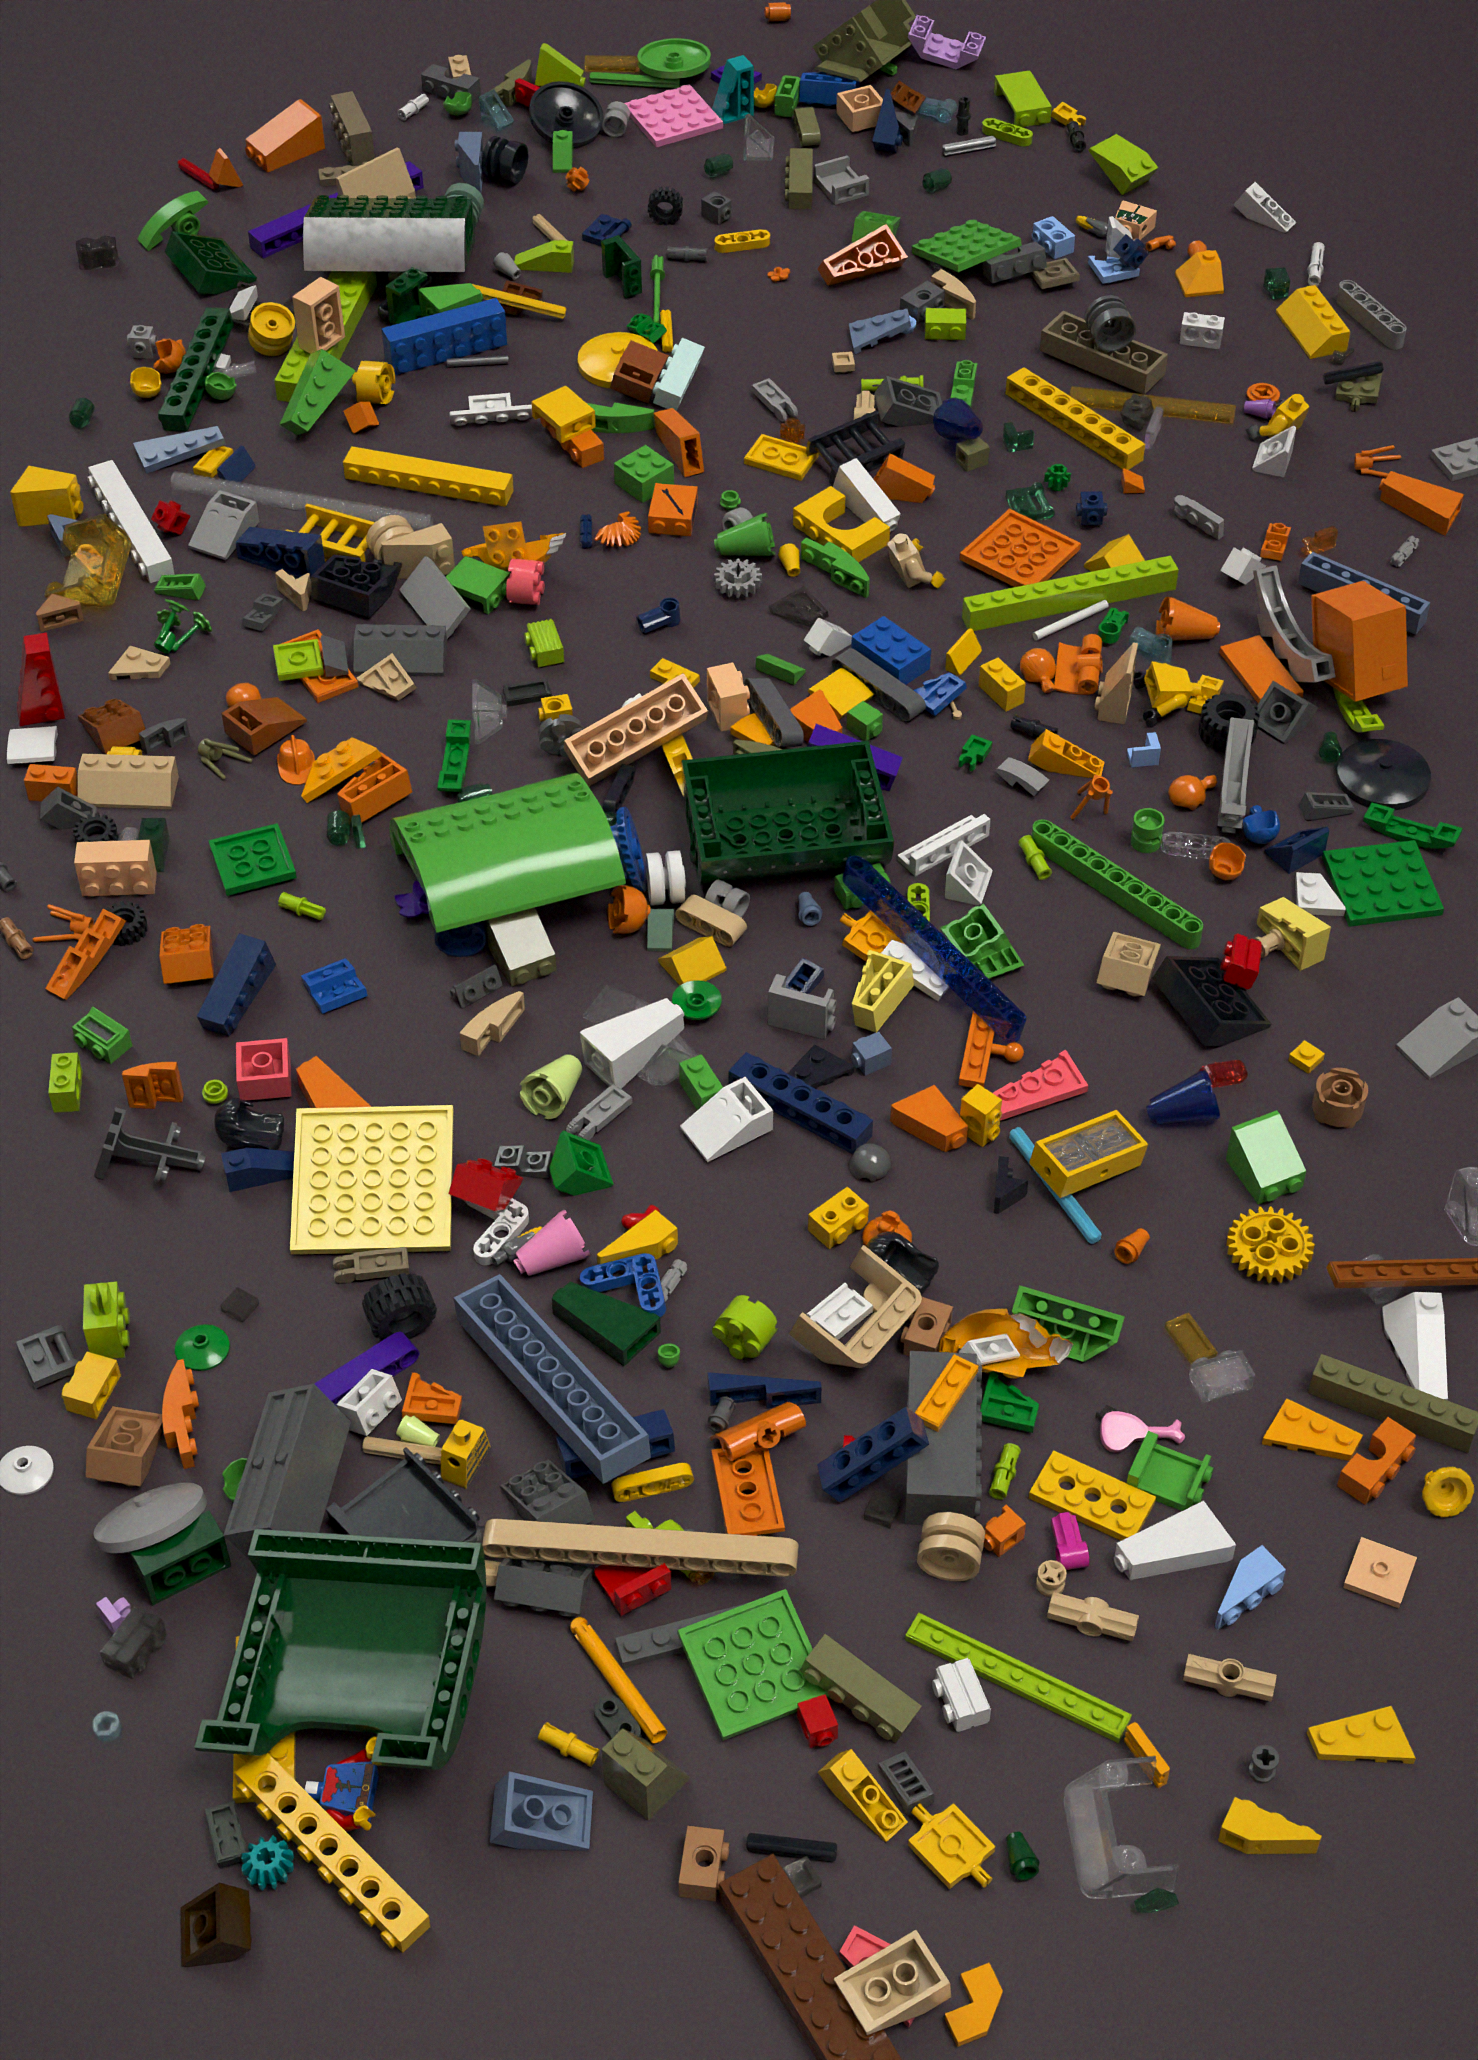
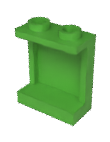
[446,556,510,614]
[1127,1431,1214,1511]

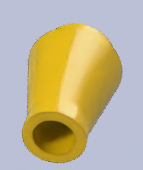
[778,544,801,577]

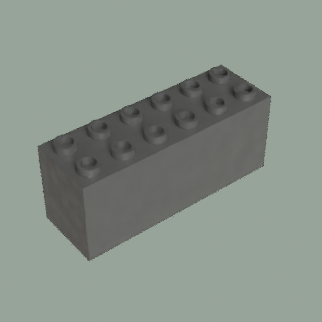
[905,1351,982,1525]
[223,1384,351,1560]

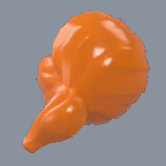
[153,338,186,374]

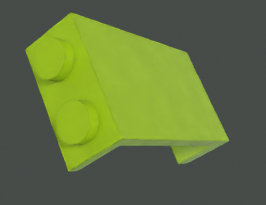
[994,70,1052,127]

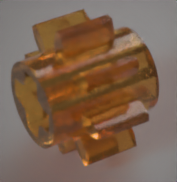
[780,418,805,444]

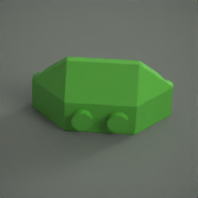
[1012,1285,1125,1362]

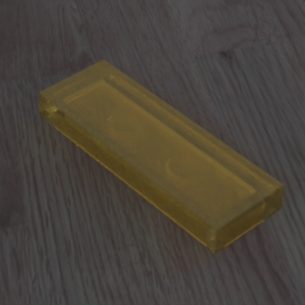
[584,55,640,72]

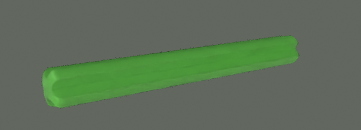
[589,72,680,89]

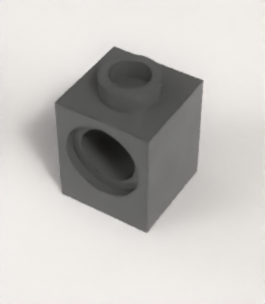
[701,191,732,225]

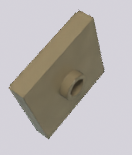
[1030,258,1080,289]

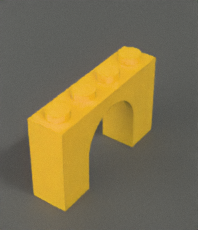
[793,486,890,563]

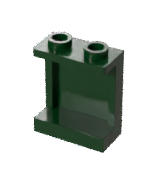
[601,235,642,298]
[386,267,427,326]

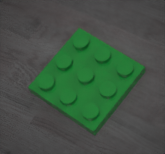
[208,823,297,896]

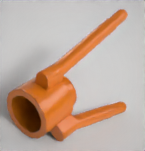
[1354,445,1401,478]
[1070,775,1113,820]
[32,904,94,942]

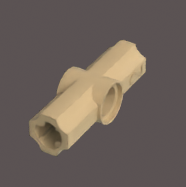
[1047,1592,1139,1642]
[1183,1654,1277,1702]

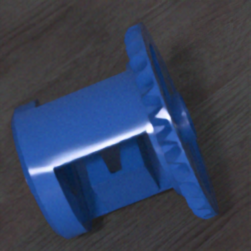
[610,806,647,892]

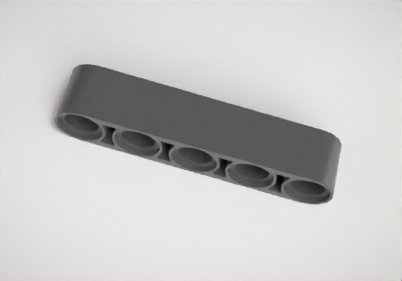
[831,648,926,722]
[744,678,804,747]

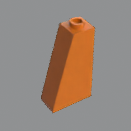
[653,408,704,477]
[1379,471,1464,536]
[296,1056,371,1108]

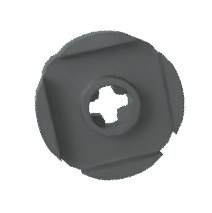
[538,714,583,757]

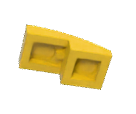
[1187,675,1224,714]

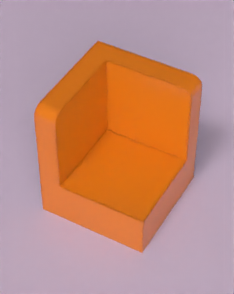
[343,402,379,433]

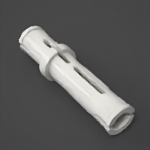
[1308,242,1325,286]

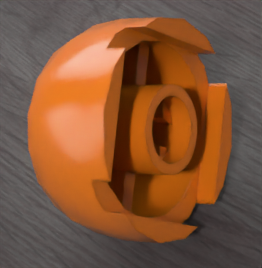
[608,885,651,934]

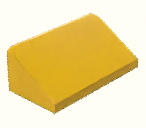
[945,628,982,676]

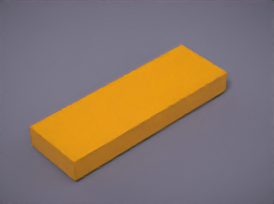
[915,1354,979,1432]

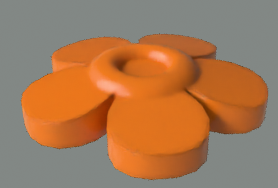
[767,267,790,281]

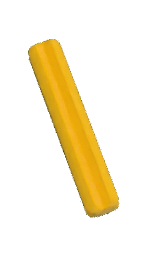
[660,309,673,353]

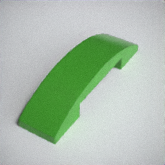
[138,191,209,251]

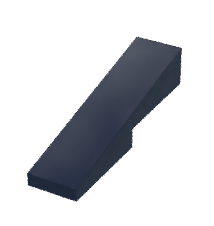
[707,1372,822,1409]

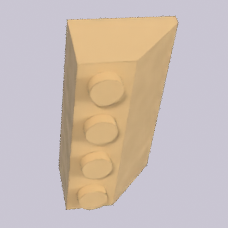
[78,754,179,809]

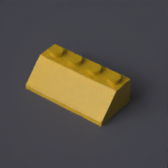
[1276,285,1350,359]

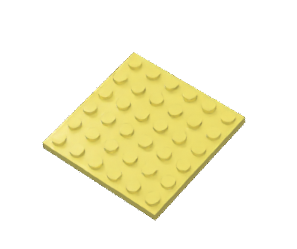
[290,1105,454,1254]

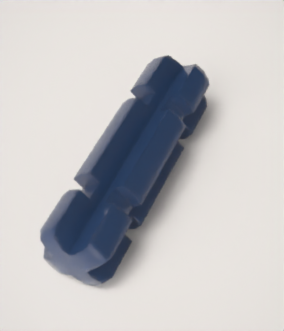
[580,514,592,548]

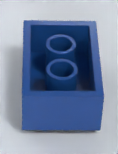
[851,616,931,685]

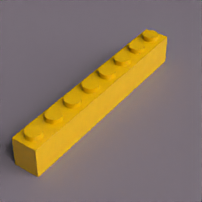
[343,446,514,507]

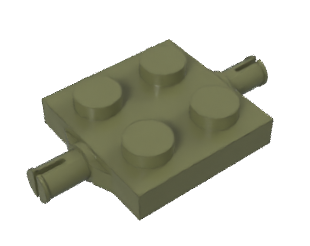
[1336,363,1382,412]

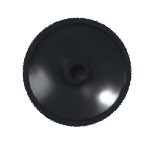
[529,81,604,148]
[1336,739,1431,810]

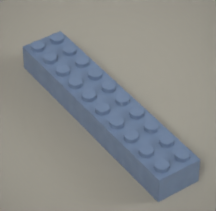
[454,1274,651,1484]

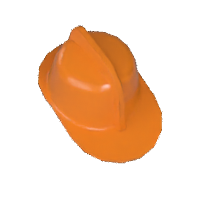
[277,735,315,785]

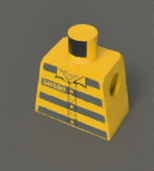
[441,1420,491,1489]

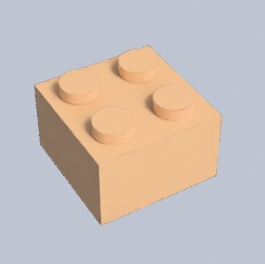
[836,85,883,132]
[707,662,750,732]

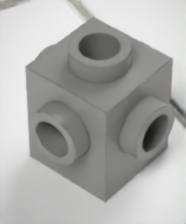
[127,325,158,359]

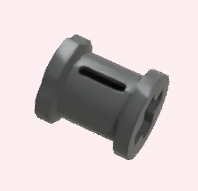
[1248,1745,1279,1784]

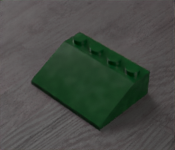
[165,231,257,295]

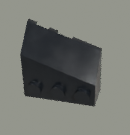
[311,555,402,617]

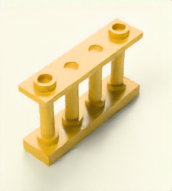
[286,504,375,562]

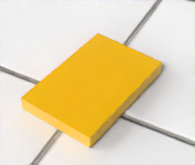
[744,434,819,481]

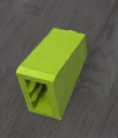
[535,43,586,88]

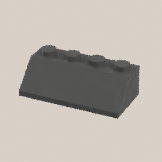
[354,624,448,676]

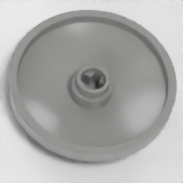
[94,1483,207,1553]

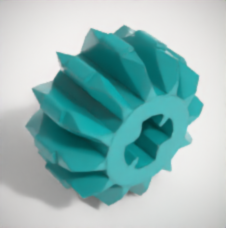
[241,1835,294,1891]

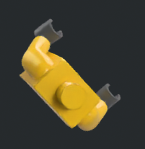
[1245,394,1310,439]

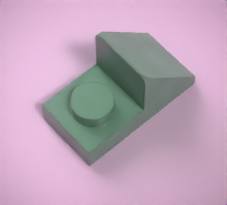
[647,909,674,952]

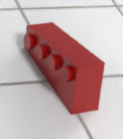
[17,632,65,726]

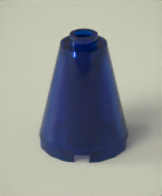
[933,398,983,440]
[1146,1070,1220,1124]

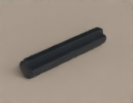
[1323,361,1384,385]
[746,1833,838,1862]

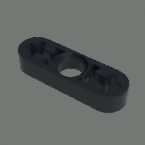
[602,764,636,819]

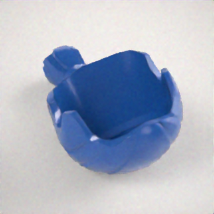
[1243,805,1280,844]

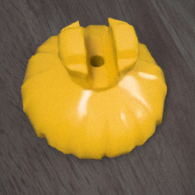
[1422,1466,1474,1517]

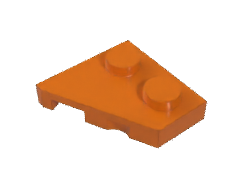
[402,1373,462,1424]

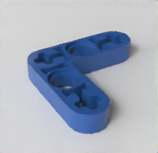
[580,1253,666,1317]

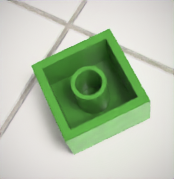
[614,445,674,503]

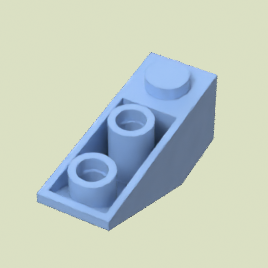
[1215,1545,1286,1630]

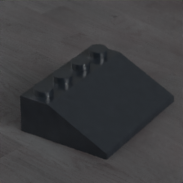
[1152,956,1272,1046]

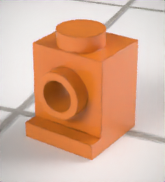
[983,1505,1026,1557]

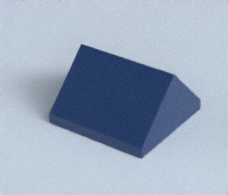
[1265,826,1329,874]

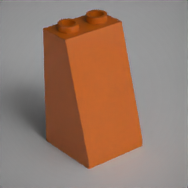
[245,99,325,172]

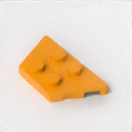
[301,737,382,803]

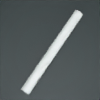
[1032,600,1109,641]

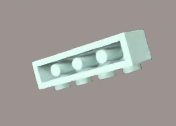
[652,338,705,411]

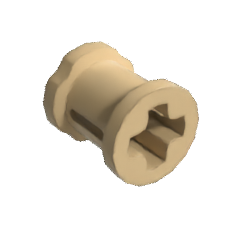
[1255,929,1285,958]

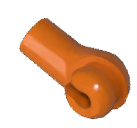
[1145,235,1176,252]

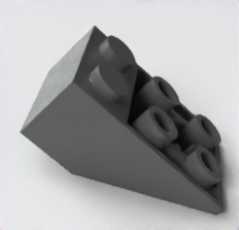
[500,1459,595,1525]

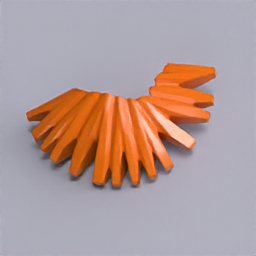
[594,511,641,547]

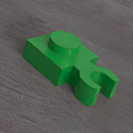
[958,735,993,771]

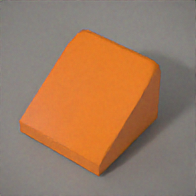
[1121,468,1145,493]

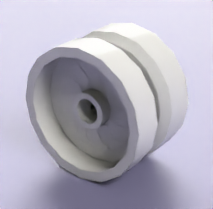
[645,850,686,906]

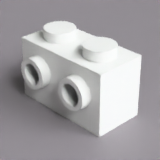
[336,1369,402,1436]

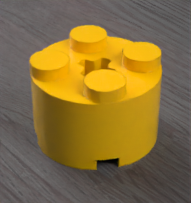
[352,361,395,404]

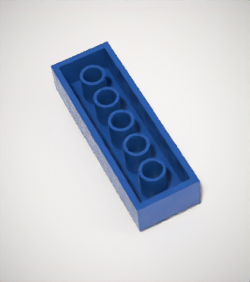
[381,298,507,375]

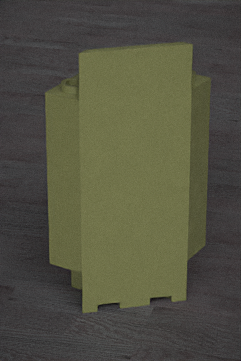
[812,0,916,82]

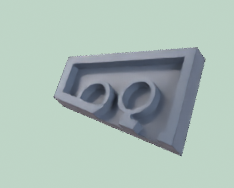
[849,309,911,354]

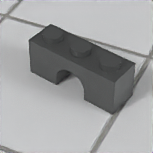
[421,64,481,102]
[982,241,1047,283]

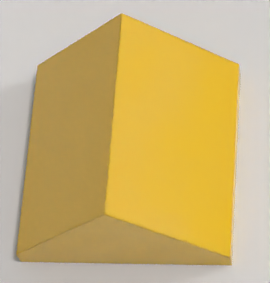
[1084,534,1145,571]
[658,936,726,985]

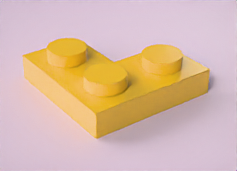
[650,658,700,688]

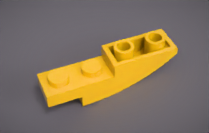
[662,734,693,797]

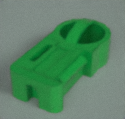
[1097,608,1129,643]

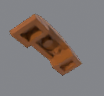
[891,81,927,114]

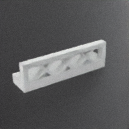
[897,814,990,876]

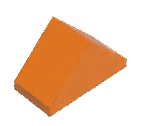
[209,148,243,187]

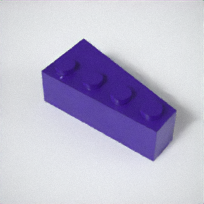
[807,724,903,791]

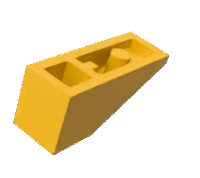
[597,1210,678,1265]

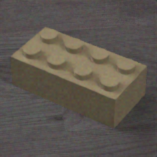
[329,91,375,166]

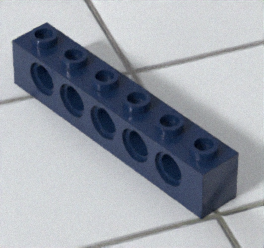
[728,1052,873,1154]

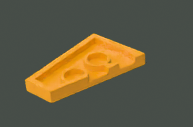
[1262,1398,1363,1461]

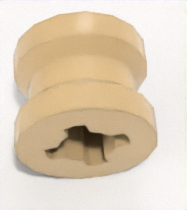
[1036,1560,1067,1597]

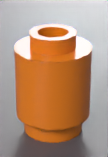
[764,2,791,22]

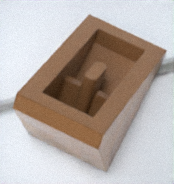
[36,594,84,632]

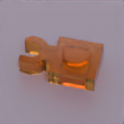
[1300,526,1338,555]

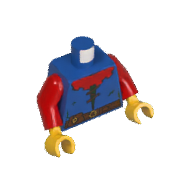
[305,1737,379,1832]

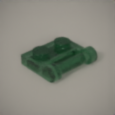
[1005,482,1055,521]

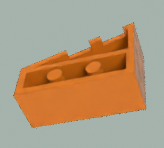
[337,752,412,826]

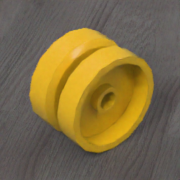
[248,302,295,356]

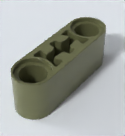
[793,107,821,147]

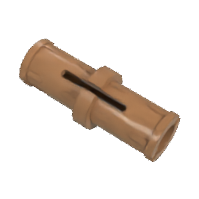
[0,917,34,959]

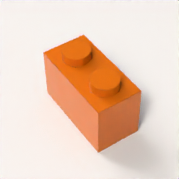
[24,764,78,801]

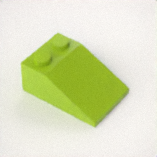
[1088,134,1158,195]

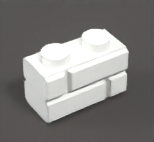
[932,1658,991,1732]

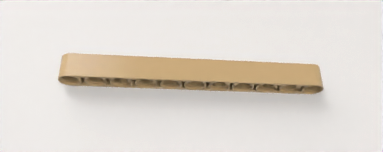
[482,1519,799,1577]

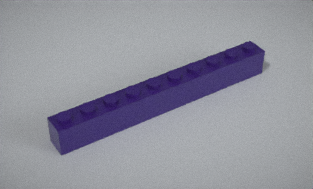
[248,161,424,259]

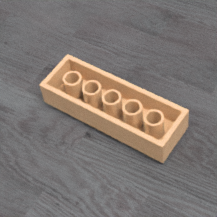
[564,673,708,787]

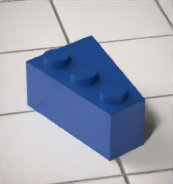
[799,72,859,106]

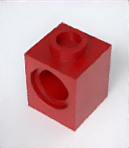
[797,1694,838,1748]

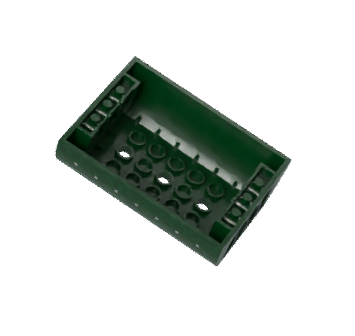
[682,741,894,885]

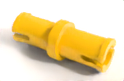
[538,1722,600,1767]

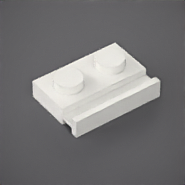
[807,1283,873,1340]

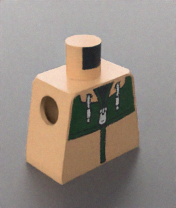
[1115,200,1157,240]

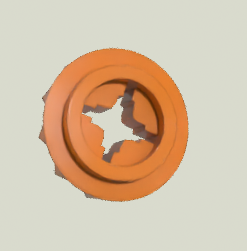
[1246,383,1280,403]

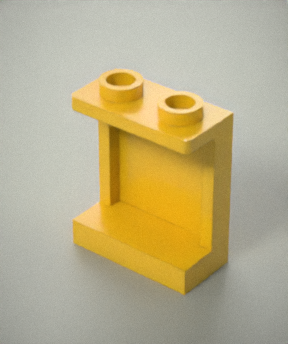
[531,386,596,443]

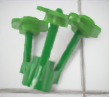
[154,599,212,654]

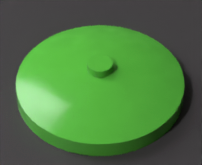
[637,38,711,79]

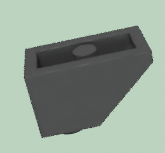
[40,786,97,829]

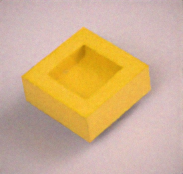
[1288,1040,1325,1074]

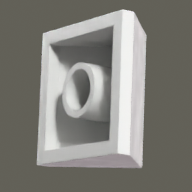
[1252,425,1296,477]
[945,840,993,905]

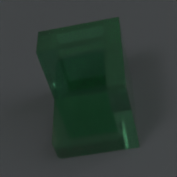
[1003,422,1034,453]

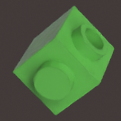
[846,701,883,741]

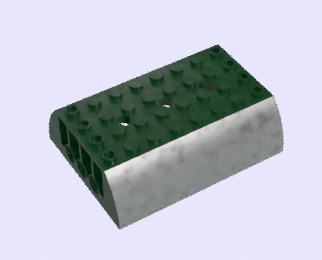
[303,195,476,272]

